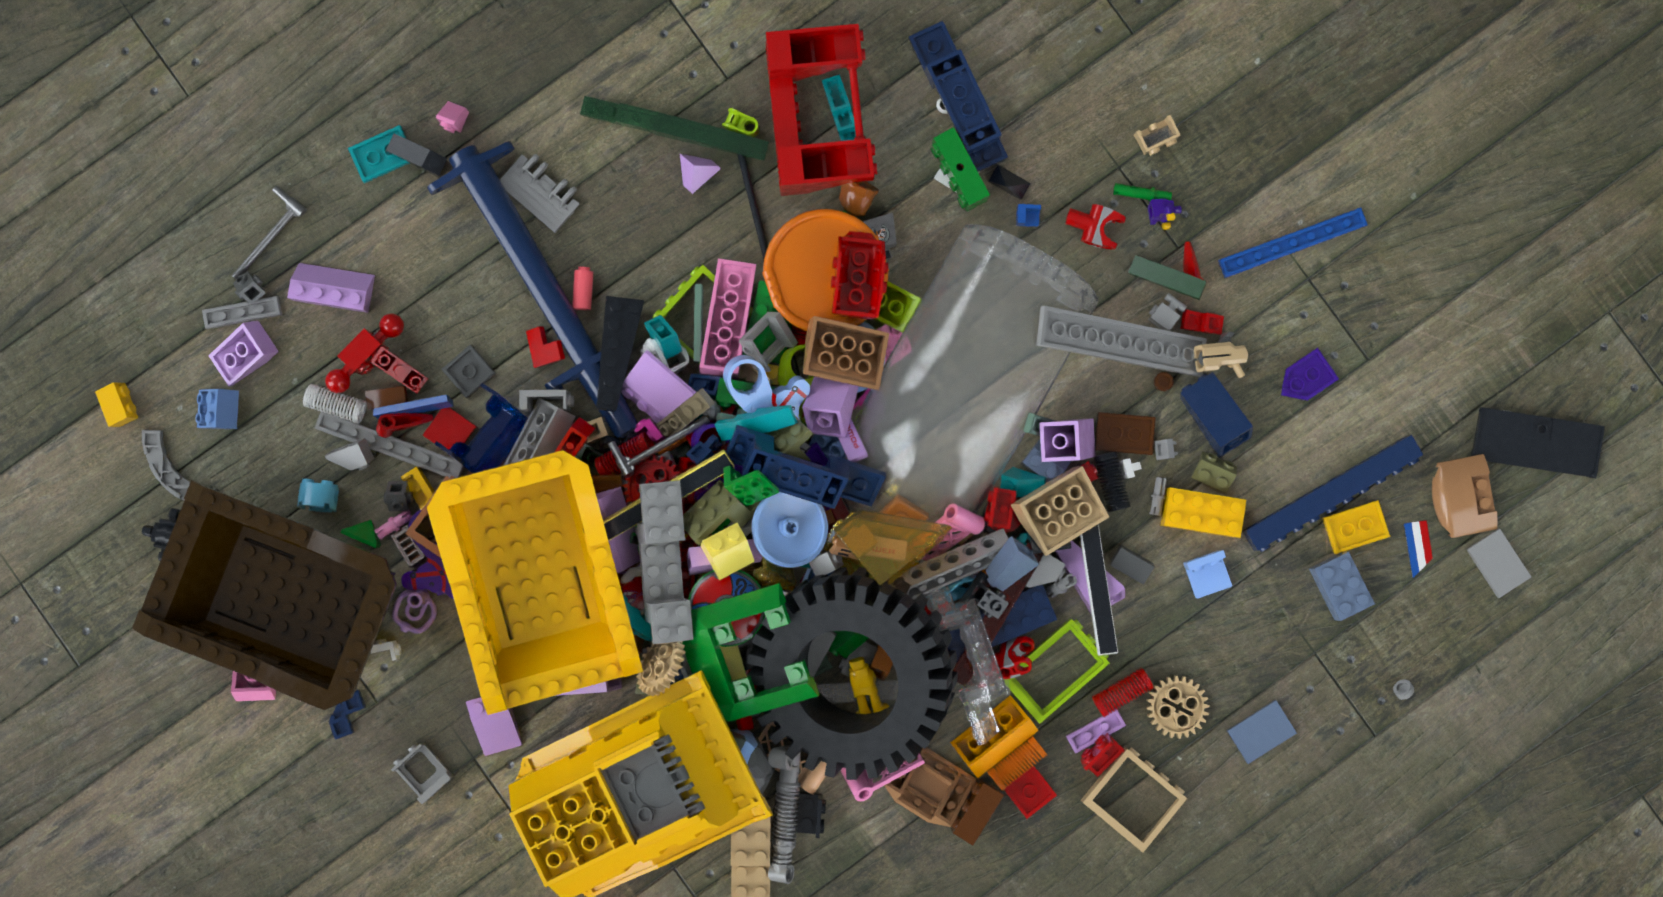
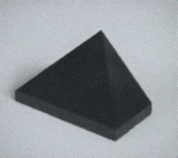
[988,165,1031,200]

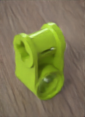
[722,108,760,138]

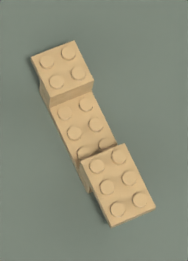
[731,806,771,897]

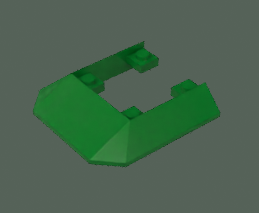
[682,583,819,722]

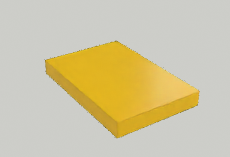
[1322,500,1390,554]

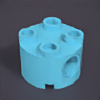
[297,479,339,512]

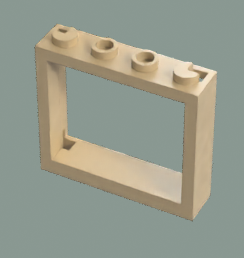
[1081,747,1187,852]

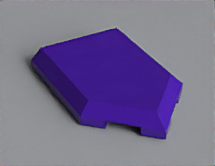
[1281,348,1339,401]

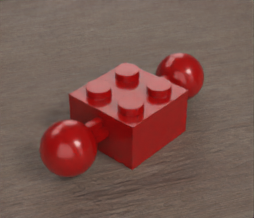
[325,313,404,393]

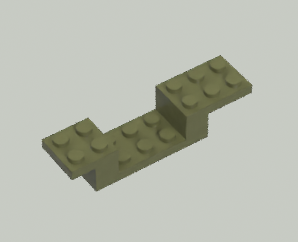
[683,416,813,545]

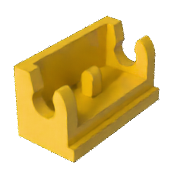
[401,467,435,510]

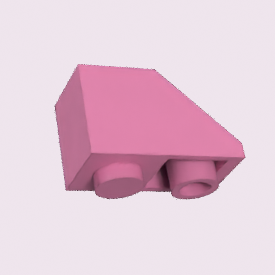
[436,101,469,133]

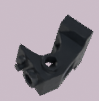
[958,571,1009,619]

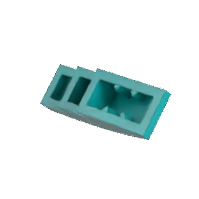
[822,74,856,141]
[715,405,797,441]

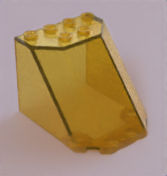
[824,510,952,585]

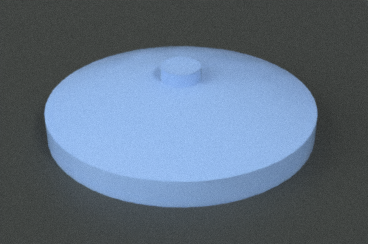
[752,492,828,568]

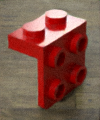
[1080,733,1125,777]

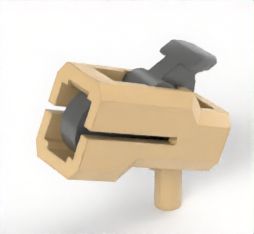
[1194,332,1248,379]

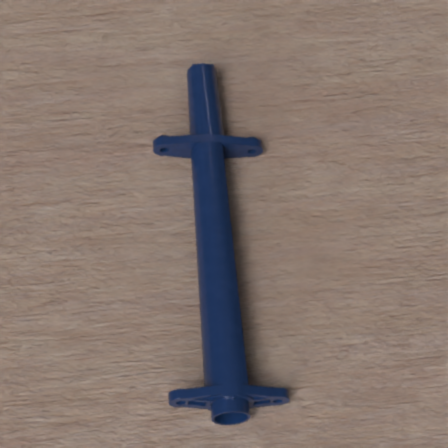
[427,141,638,440]

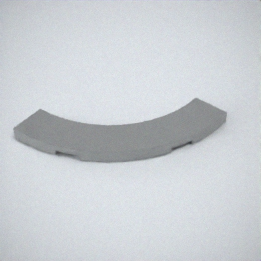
[142,430,218,501]

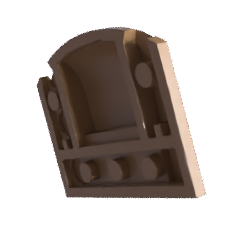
[1432,454,1497,538]

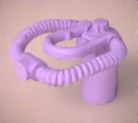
[392,589,437,634]

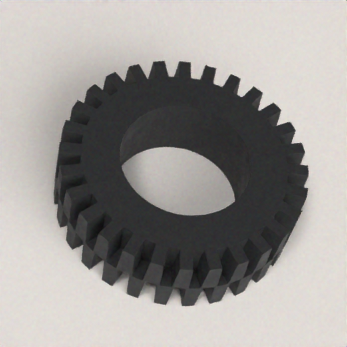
[747,567,958,780]

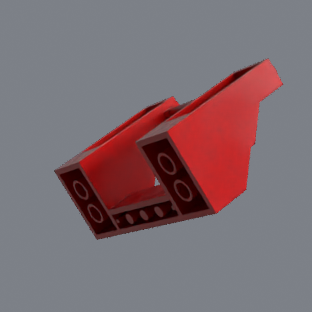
[766,24,877,196]

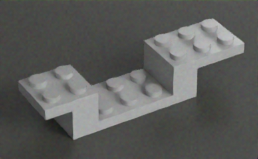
[637,480,693,644]

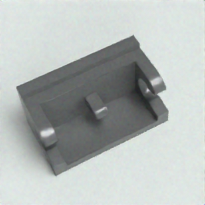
[1110,544,1155,585]

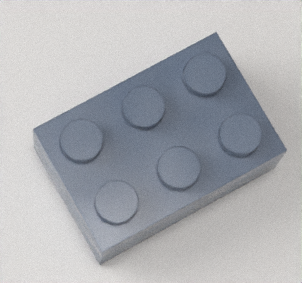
[1309,552,1375,621]

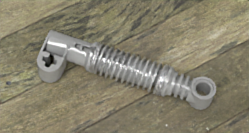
[768,745,801,884]

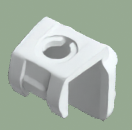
[640,338,689,375]

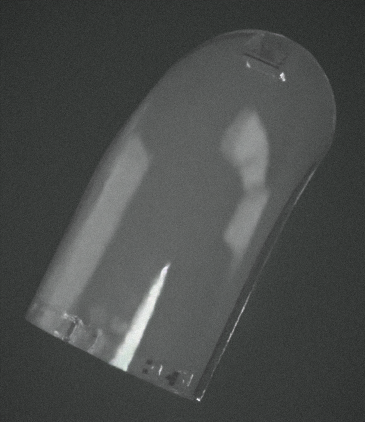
[841,224,1099,548]

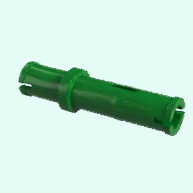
[1113,183,1172,202]

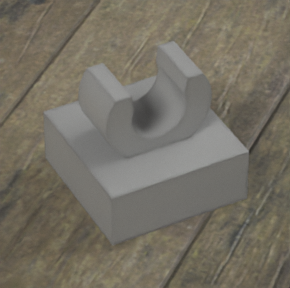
[1154,439,1178,460]

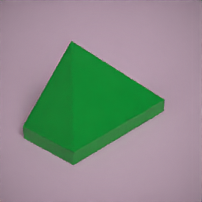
[340,520,381,548]

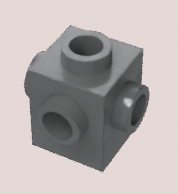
[233,271,266,305]
[384,481,413,511]

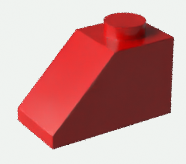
[555,417,595,457]

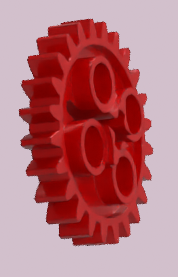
[623,455,683,503]

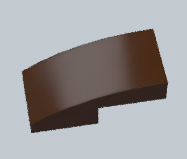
[365,386,408,410]

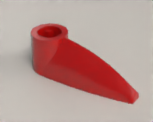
[1183,241,1204,280]
[376,413,433,438]

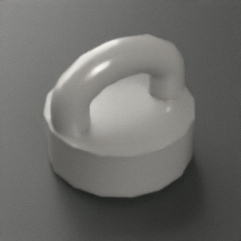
[1393,679,1414,700]

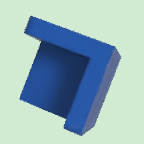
[1016,204,1041,227]

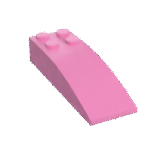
[699,258,756,380]

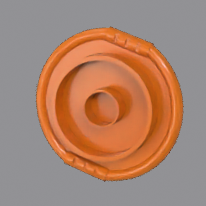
[762,209,889,331]

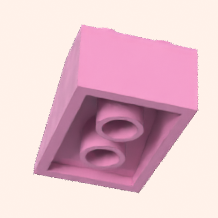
[231,671,276,701]

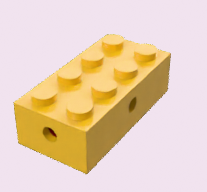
[1160,487,1246,538]

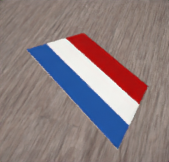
[1404,520,1433,578]

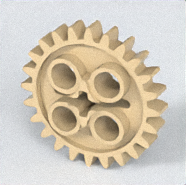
[636,641,686,696]
[1146,675,1210,739]

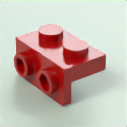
[984,487,1016,530]

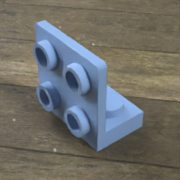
[1183,550,1232,598]

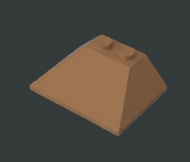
[884,747,976,827]

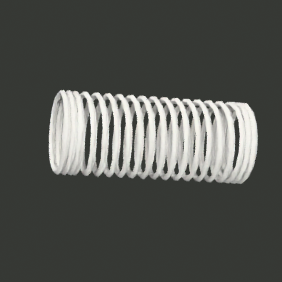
[303,383,367,424]

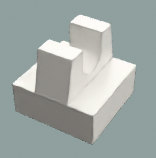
[1117,458,1142,480]

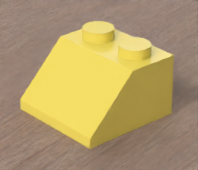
[701,523,755,580]

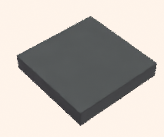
[441,344,496,398]

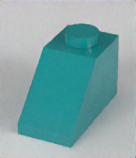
[644,315,682,359]
[1000,467,1046,497]

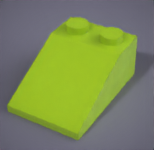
[874,281,922,333]

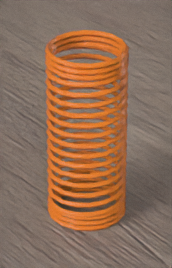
[987,736,1047,791]

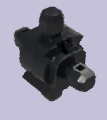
[142,508,181,561]

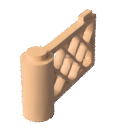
[758,722,827,795]

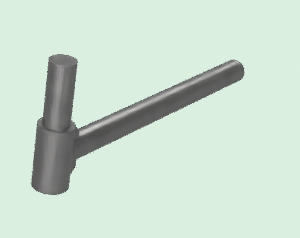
[232,186,307,279]
[608,416,710,478]

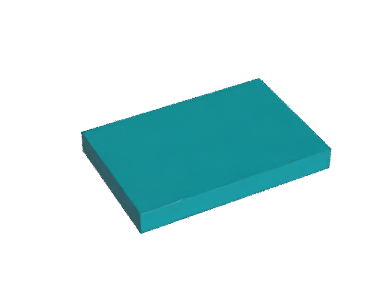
[348,125,410,184]

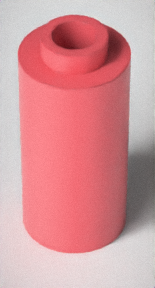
[572,267,594,311]

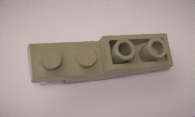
[656,388,715,438]

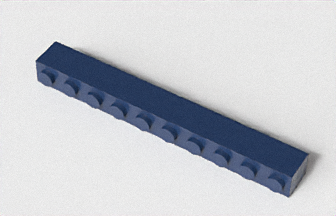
[1242,435,1423,552]

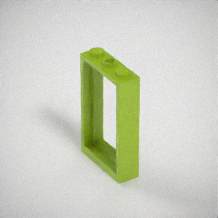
[1000,618,1110,724]

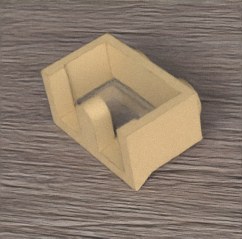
[1133,115,1180,156]

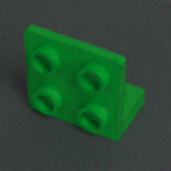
[723,466,779,507]

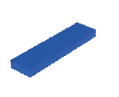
[373,395,454,419]

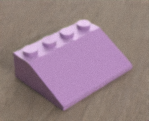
[621,350,696,428]

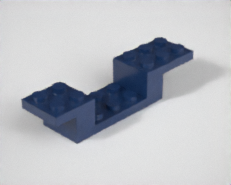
[908,21,1008,172]
[726,425,886,509]

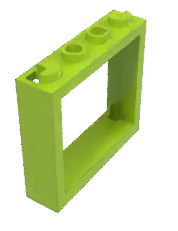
[652,265,753,365]

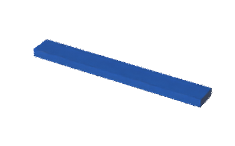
[1218,208,1368,278]

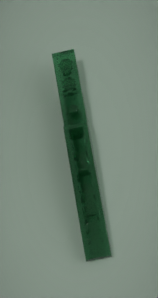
[580,96,769,161]

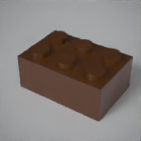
[951,779,1004,846]

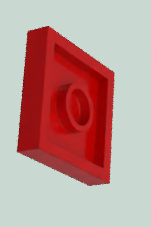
[423,407,477,458]
[1004,765,1057,819]

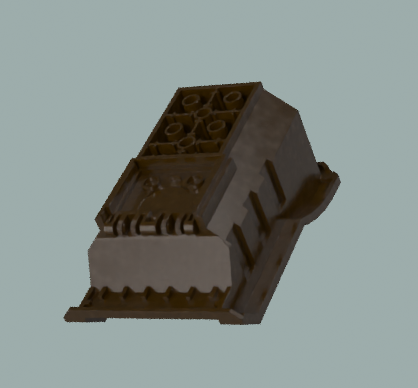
[132,480,397,710]

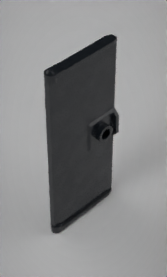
[1471,407,1605,479]

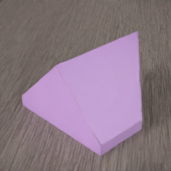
[680,154,721,194]

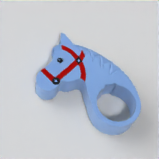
[723,355,810,419]

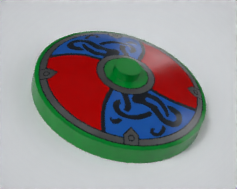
[688,570,766,647]

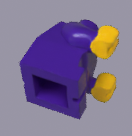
[1147,199,1182,230]

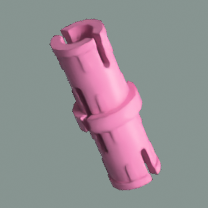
[374,510,413,540]

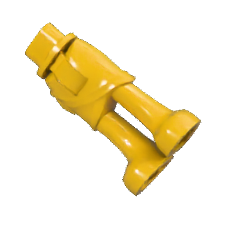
[849,657,889,714]

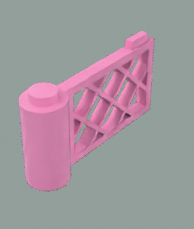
[906,504,985,561]
[841,753,925,802]

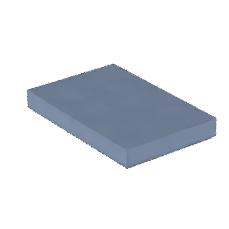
[1226,700,1297,764]

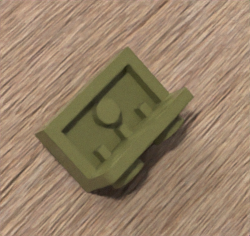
[1191,452,1237,493]

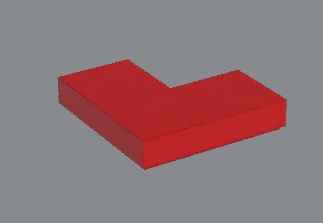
[526,326,565,368]

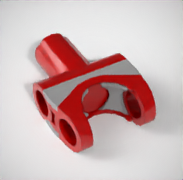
[1065,204,1126,250]
[978,636,1035,679]

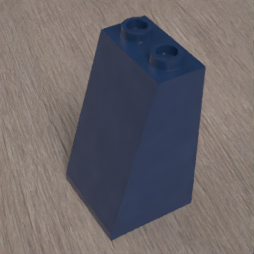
[1180,372,1253,458]

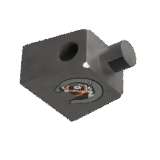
[863,213,897,260]

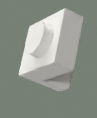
[371,639,402,661]

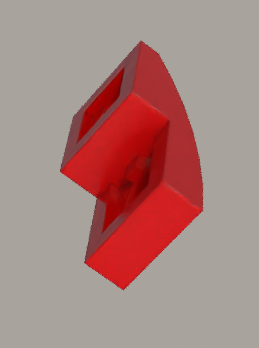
[1180,310,1224,335]

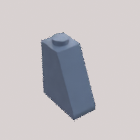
[985,536,1039,592]

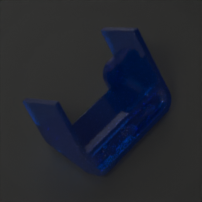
[435,383,528,473]

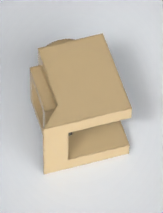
[587,417,608,444]

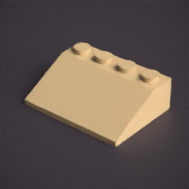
[1011,466,1109,556]

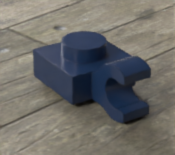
[686,434,722,465]

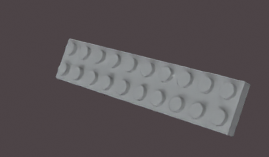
[1036,306,1207,377]

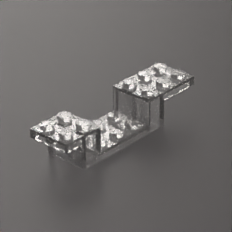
[926,585,1007,745]

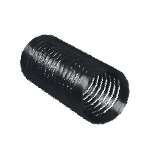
[1093,451,1131,512]

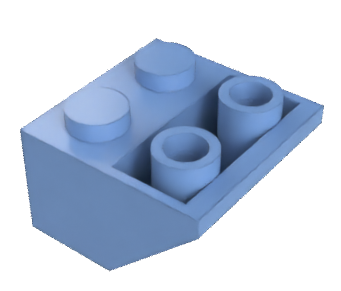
[196,389,239,429]

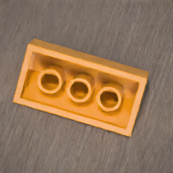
[950,695,1039,778]

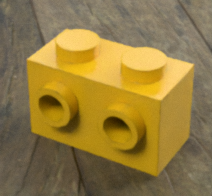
[95,382,138,427]

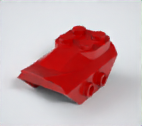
[831,231,888,319]

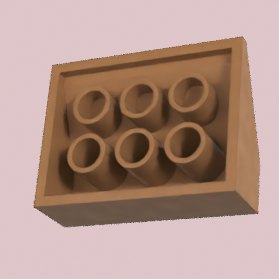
[803,316,889,390]

